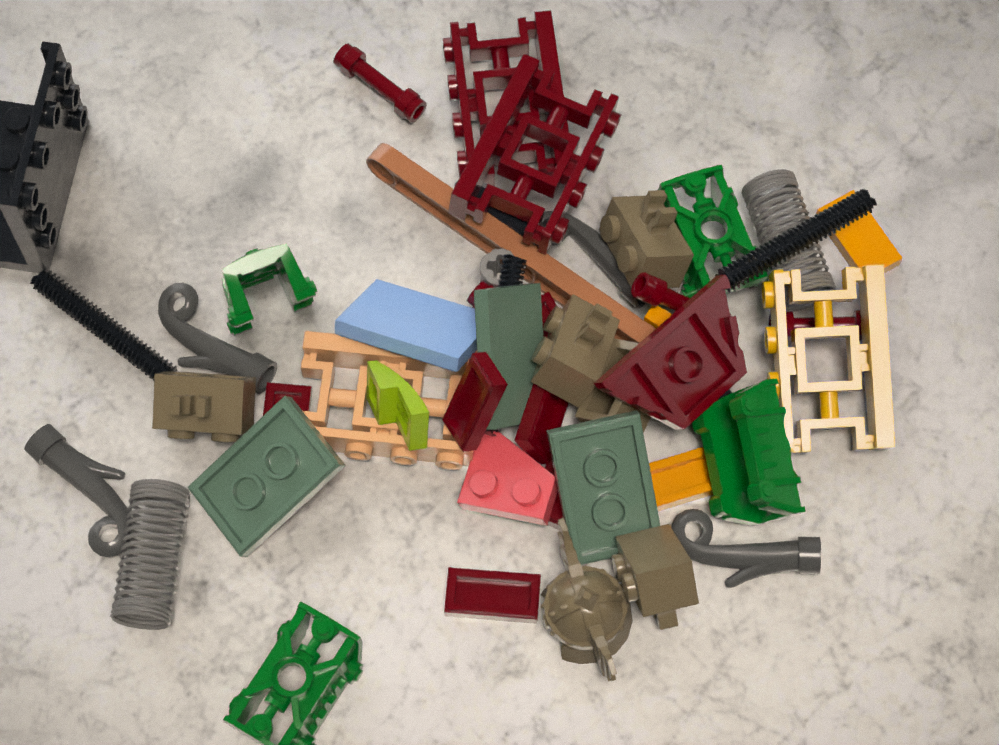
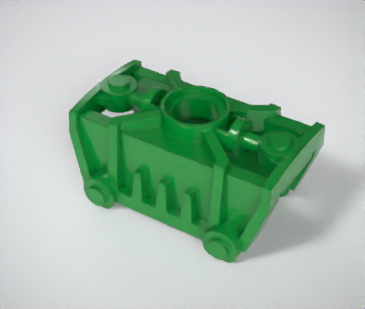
[658,164,768,298]
[221,243,317,336]
[692,379,806,526]
[223,601,363,745]

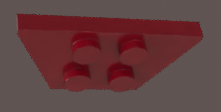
[594,274,747,430]

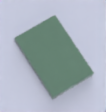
[474,283,543,430]
[188,396,346,557]
[546,410,660,565]

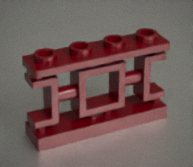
[443,10,569,186]
[448,54,622,255]

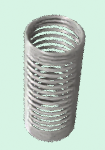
[741,169,836,311]
[110,479,190,630]

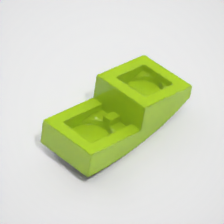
[366,360,429,451]

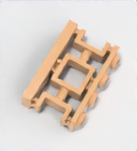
[301,331,477,470]

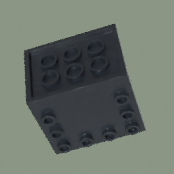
[0,41,89,273]

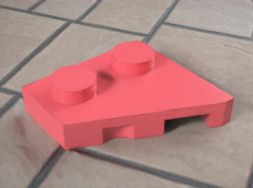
[457,431,558,526]

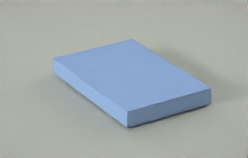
[335,279,477,372]

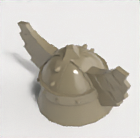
[540,518,633,681]

